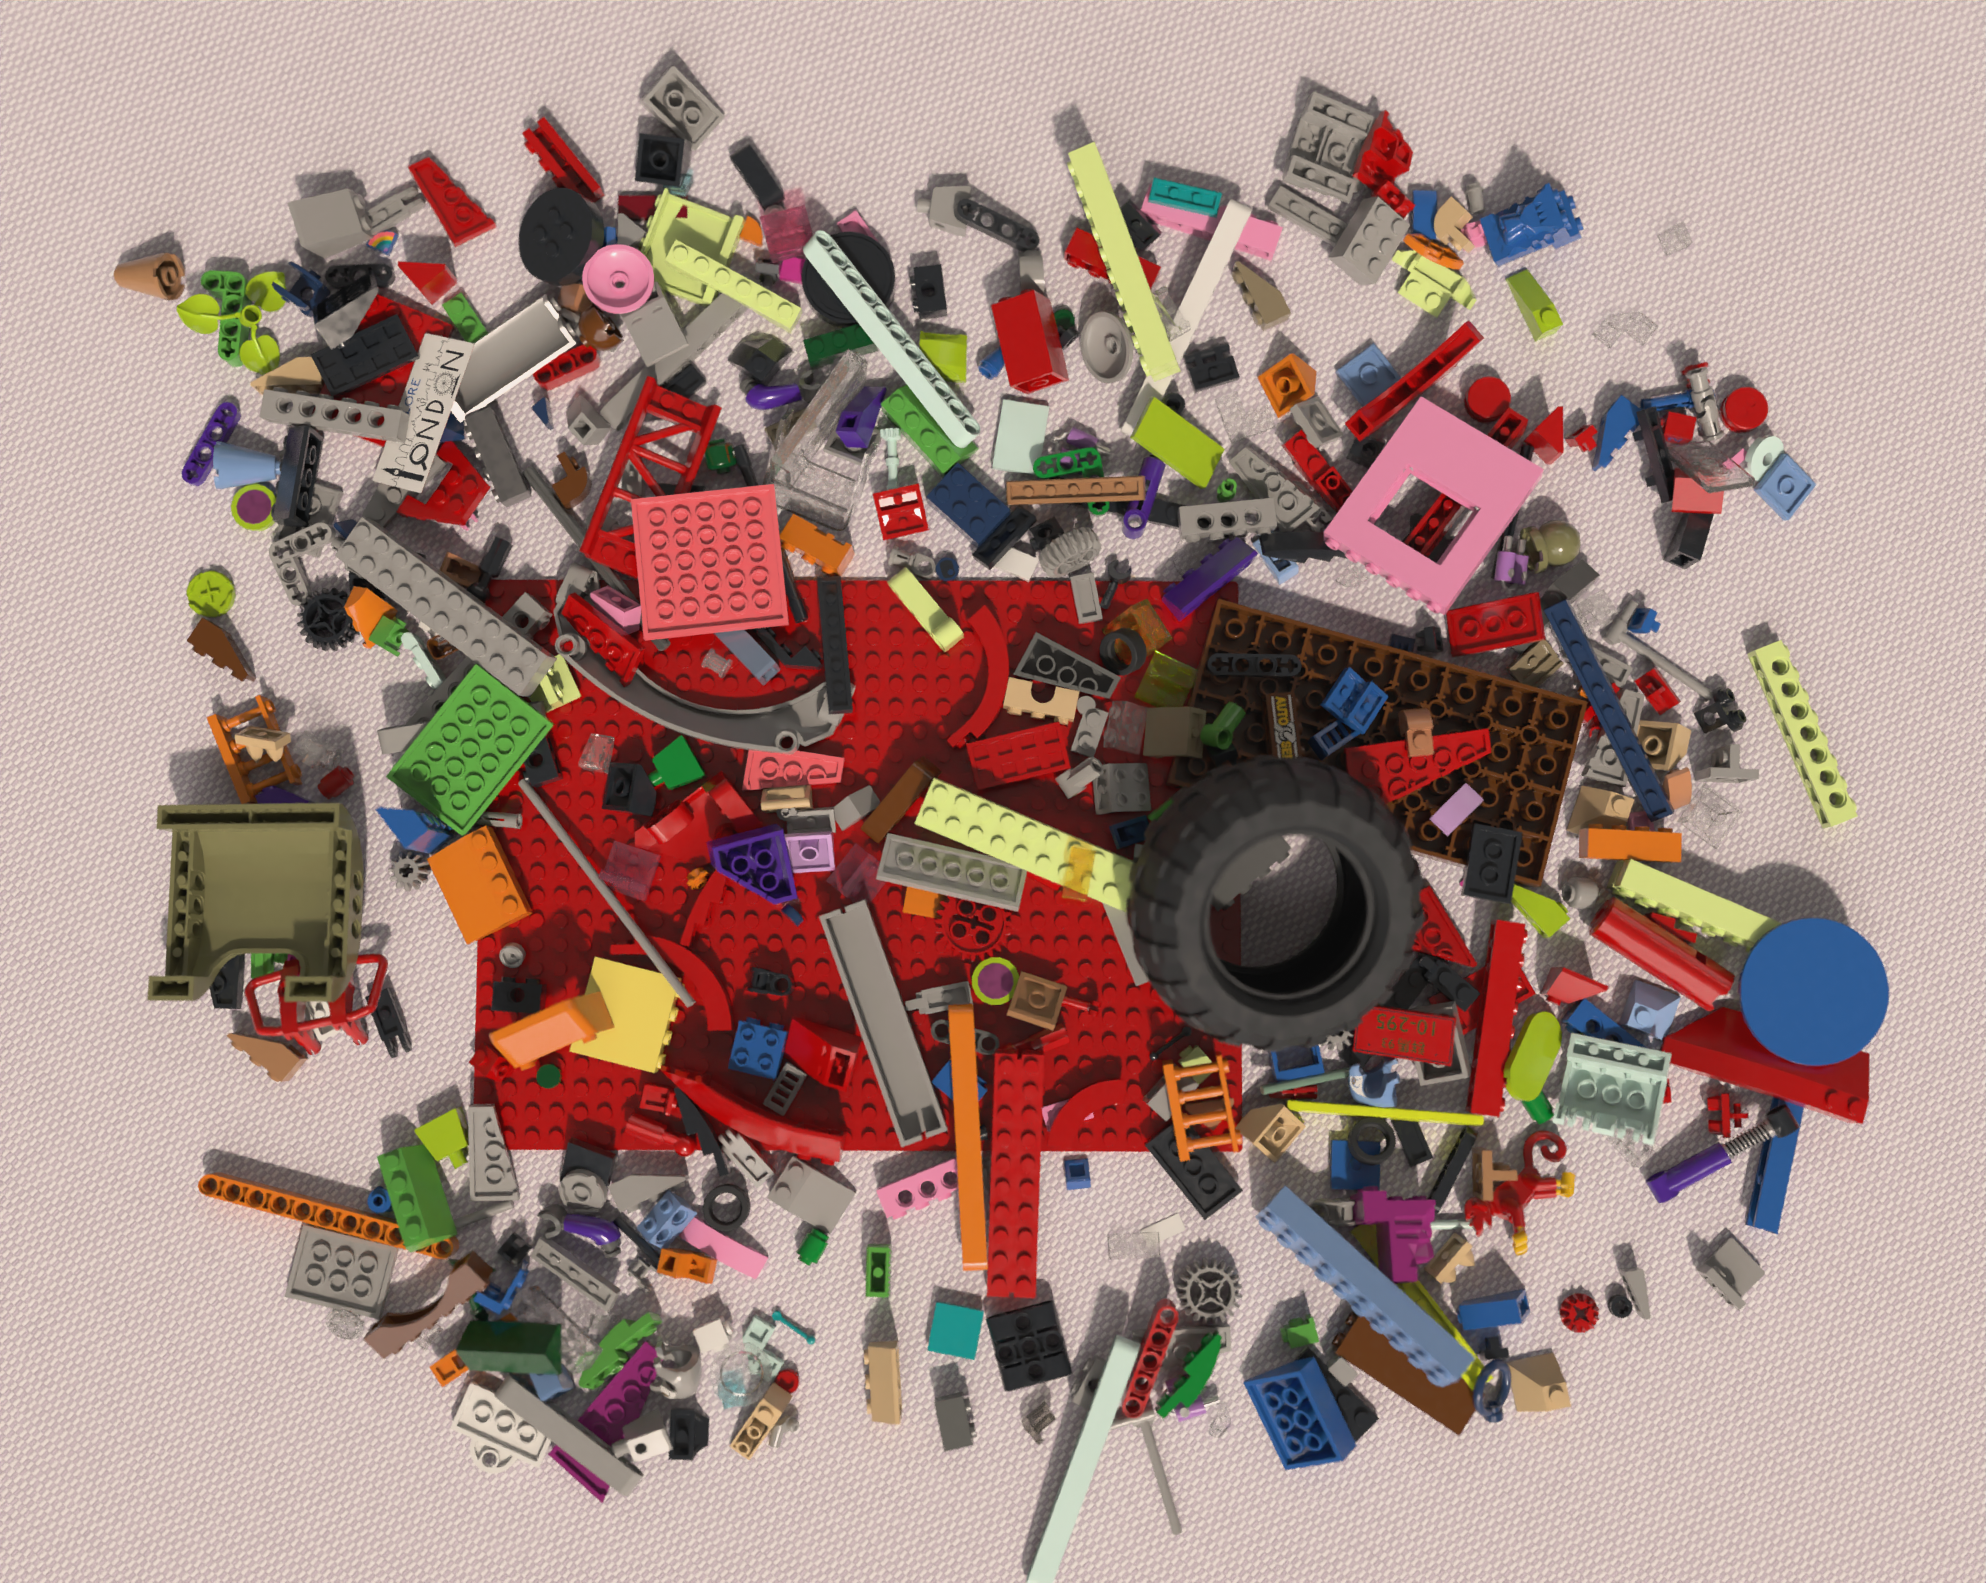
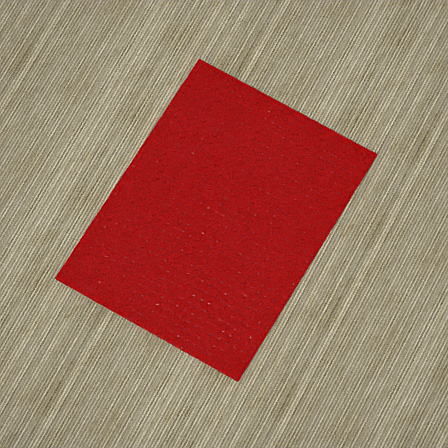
[473,579,1243,1152]

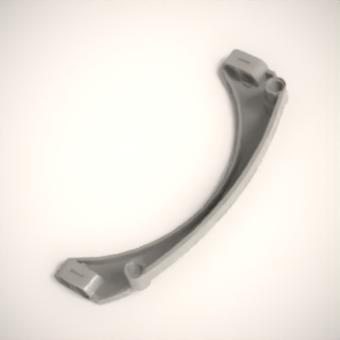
[553,562,856,755]

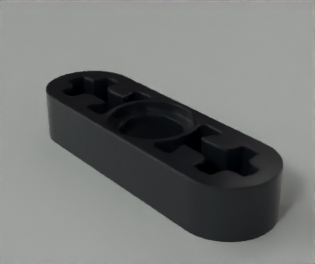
[325,263,395,289]

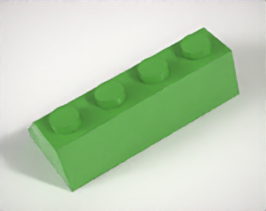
[881,385,979,479]
[377,1144,458,1253]

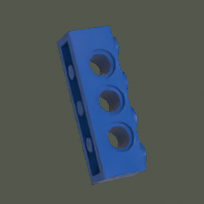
[1561,998,1648,1049]

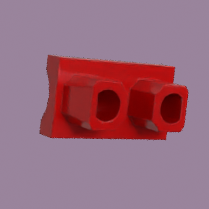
[1371,179,1415,219]
[1634,667,1681,716]
[1707,1093,1749,1138]

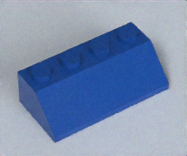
[376,807,454,854]

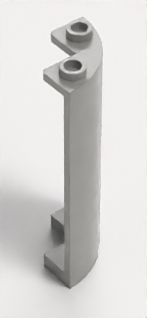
[451,294,577,422]

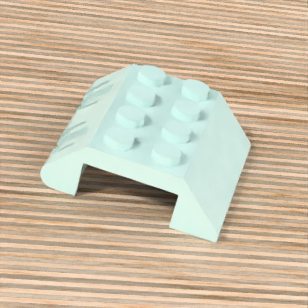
[1553,1033,1671,1145]

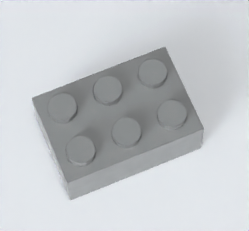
[1328,197,1410,286]
[1407,1001,1472,1086]

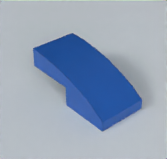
[1411,190,1437,239]

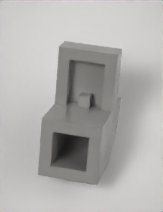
[1018,250,1045,296]

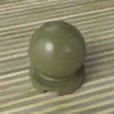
[1519,520,1581,574]

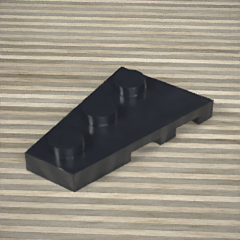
[209,954,245,1009]

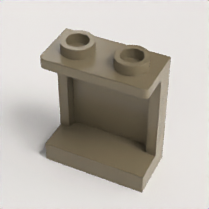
[1143,707,1206,758]

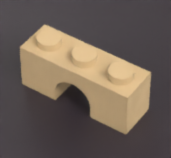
[1003,677,1079,725]

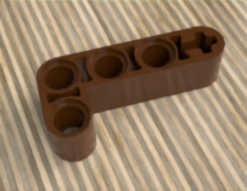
[860,756,942,844]

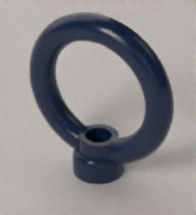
[1473,1359,1511,1423]

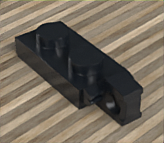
[1417,955,1481,1012]

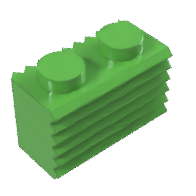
[865,1244,892,1298]

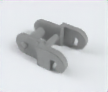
[627,1256,663,1293]

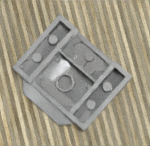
[1282,91,1377,203]

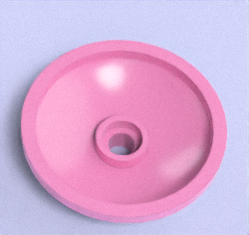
[582,244,654,314]

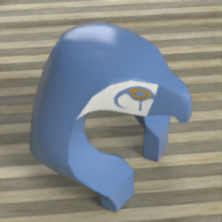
[1348,1056,1400,1108]

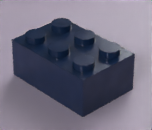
[926,463,1010,549]

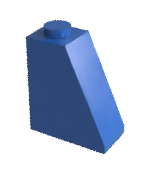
[1457,1288,1531,1330]

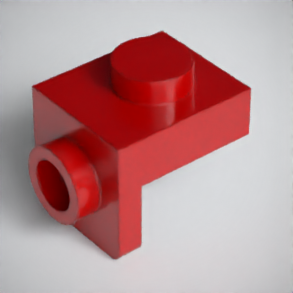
[469,1042,512,1082]
[639,1082,677,1116]

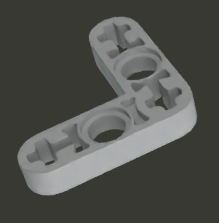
[269,522,336,606]

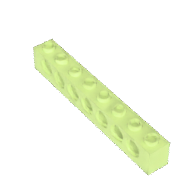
[1747,640,1858,829]

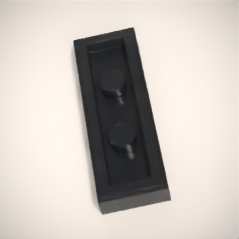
[972,505,1037,570]

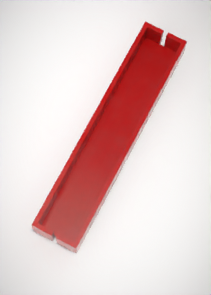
[987,1048,1044,1298]

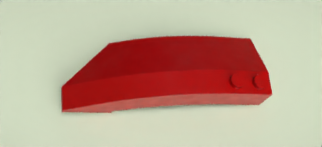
[1660,1007,1870,1124]
[660,1064,847,1165]

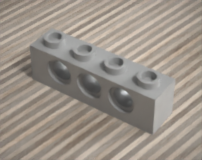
[1177,498,1277,542]

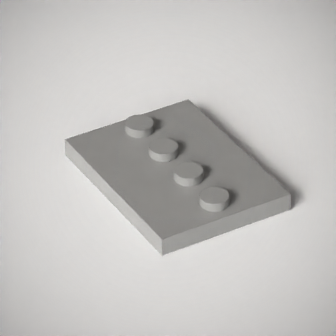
[284,1224,399,1320]

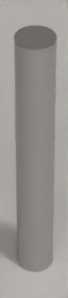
[454,1200,514,1229]

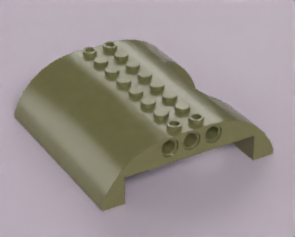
[147,803,364,1002]

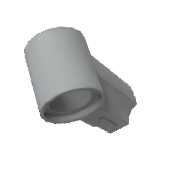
[1055,756,1104,799]

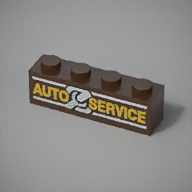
[1260,692,1305,758]

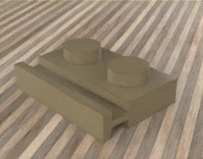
[1506,640,1564,688]

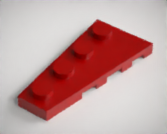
[408,157,496,248]

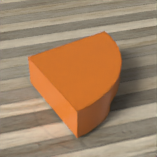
[739,216,763,247]

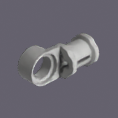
[888,545,936,579]

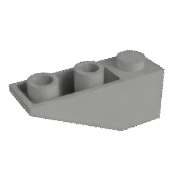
[608,1173,689,1214]

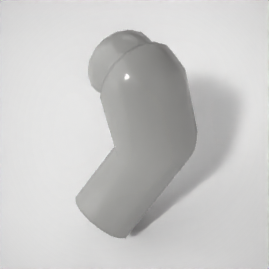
[769,1416,799,1448]

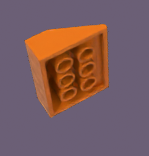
[427,826,533,945]

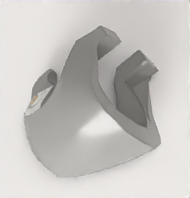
[650,1341,702,1399]

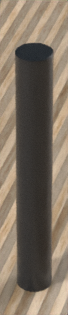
[613,1215,660,1266]

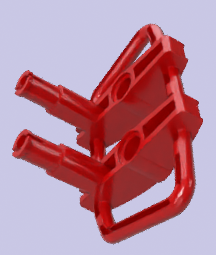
[244,953,388,1055]

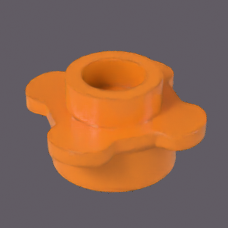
[687,867,711,890]

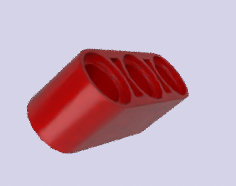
[533,345,601,390]

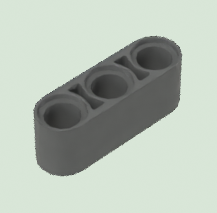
[931,1020,999,1055]

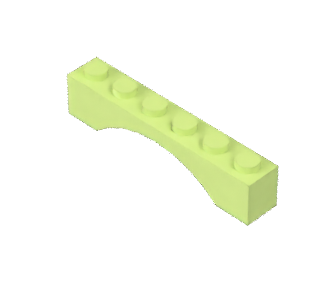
[665,239,802,334]

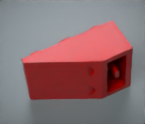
[783,1016,863,1092]

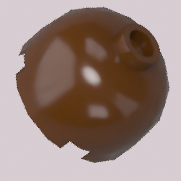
[578,303,624,351]

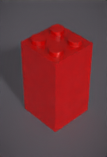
[991,289,1069,394]

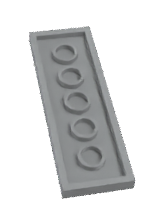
[876,833,1027,911]

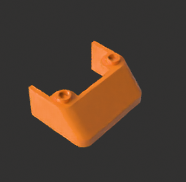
[489,991,614,1071]

